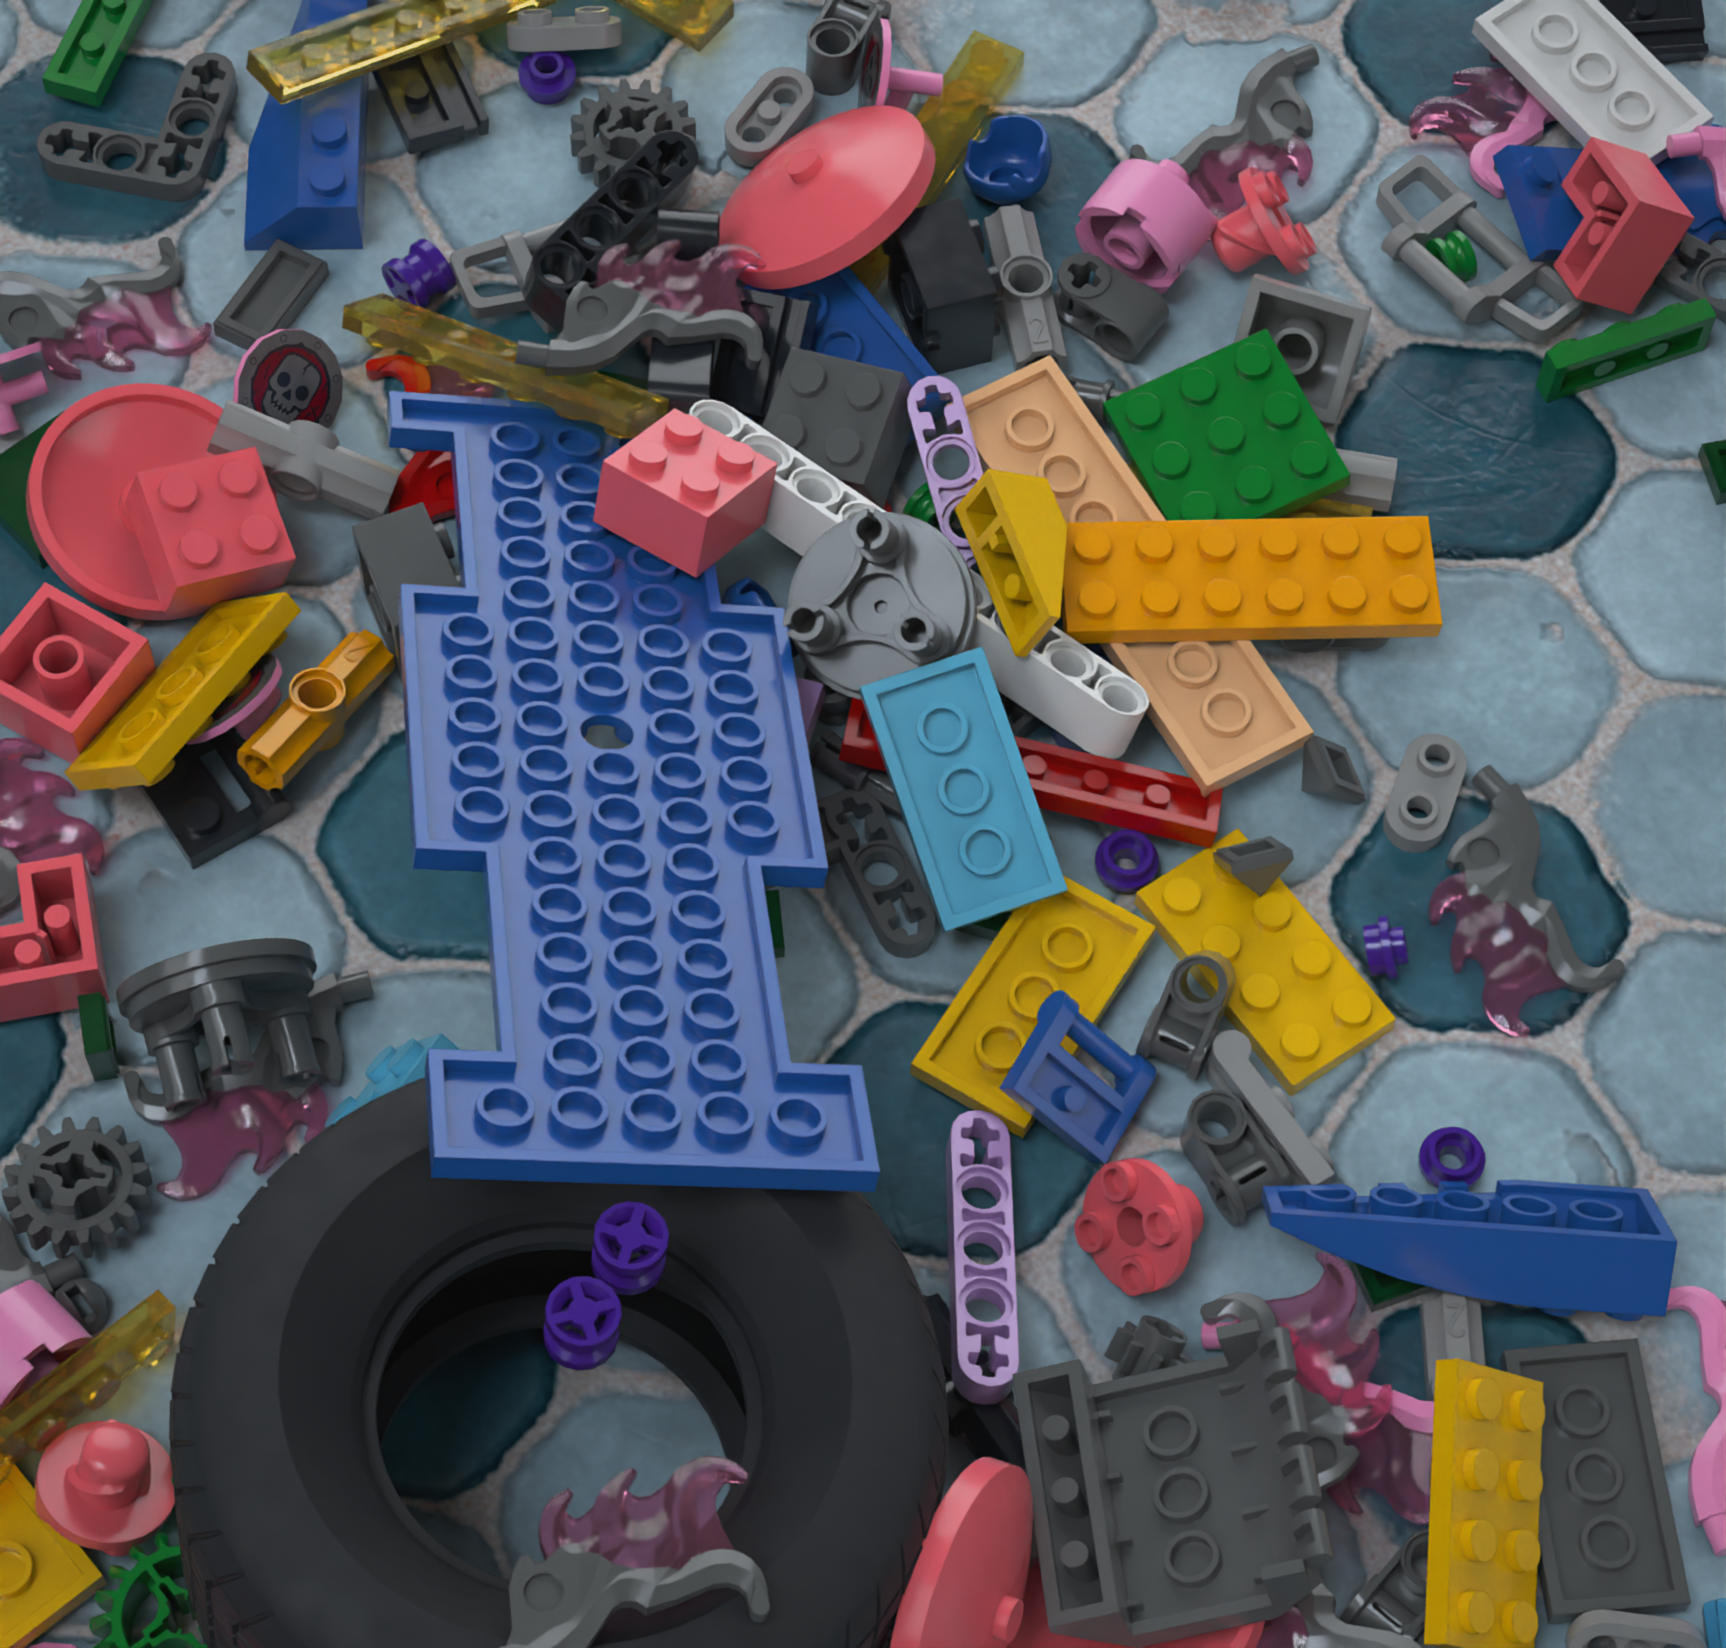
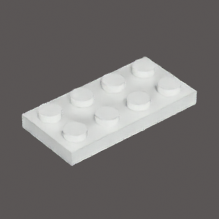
[1472,0,1714,165]

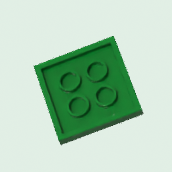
[1103,328,1351,521]

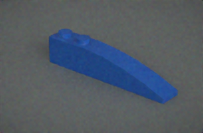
[244,0,371,251]
[1261,1179,1678,1321]

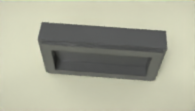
[213,239,329,350]

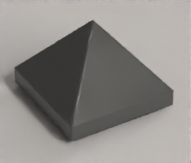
[1301,735,1365,805]
[1213,836,1294,897]

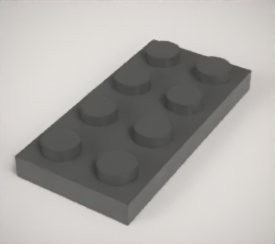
[1499,1338,1691,1623]

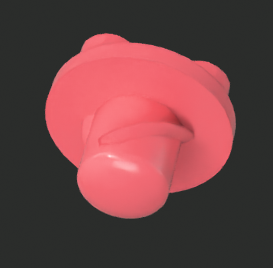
[1210,166,1317,276]
[1074,1158,1204,1296]
[35,1419,175,1557]

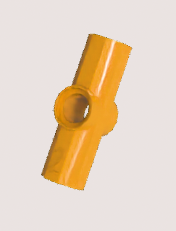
[237,629,395,791]

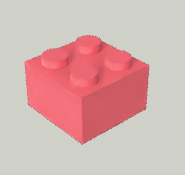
[593,408,778,578]
[125,446,296,615]
[0,582,156,764]

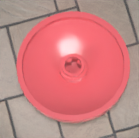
[719,105,936,290]
[26,383,278,620]
[890,1457,1033,1648]

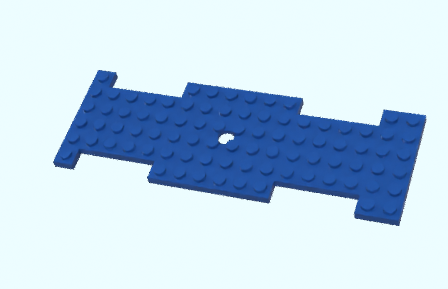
[387,391,880,1192]

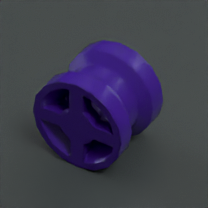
[381,239,456,314]
[591,1201,669,1295]
[543,1276,622,1371]

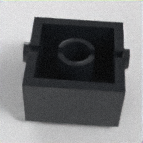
[882,197,1004,375]

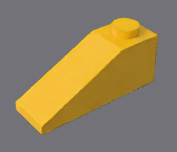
[955,469,1067,657]

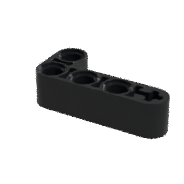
[522,130,698,334]
[647,209,720,426]

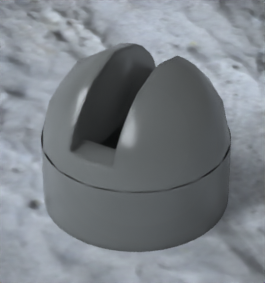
[54,1278,110,1336]

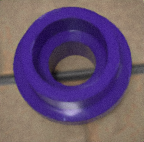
[518,51,576,105]
[1094,830,1159,892]
[1363,915,1409,980]
[1418,1127,1486,1188]

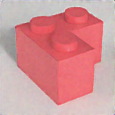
[1553,137,1695,314]
[0,853,110,1022]

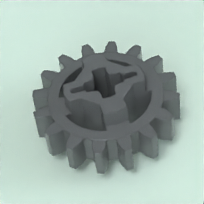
[570,79,696,188]
[2,1117,153,1259]

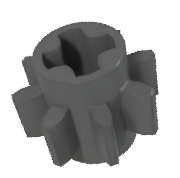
[1104,1315,1195,1380]

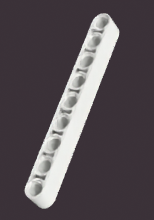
[688,400,1149,759]

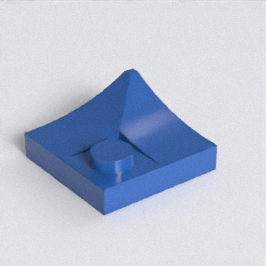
[1492,145,1584,261]

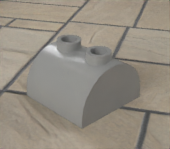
[1234,273,1372,424]

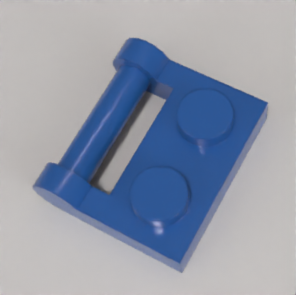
[999,990,1156,1164]

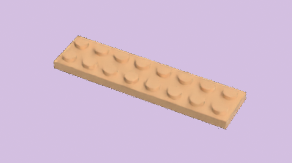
[946,355,1314,798]

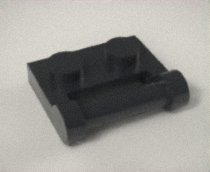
[137,727,291,870]

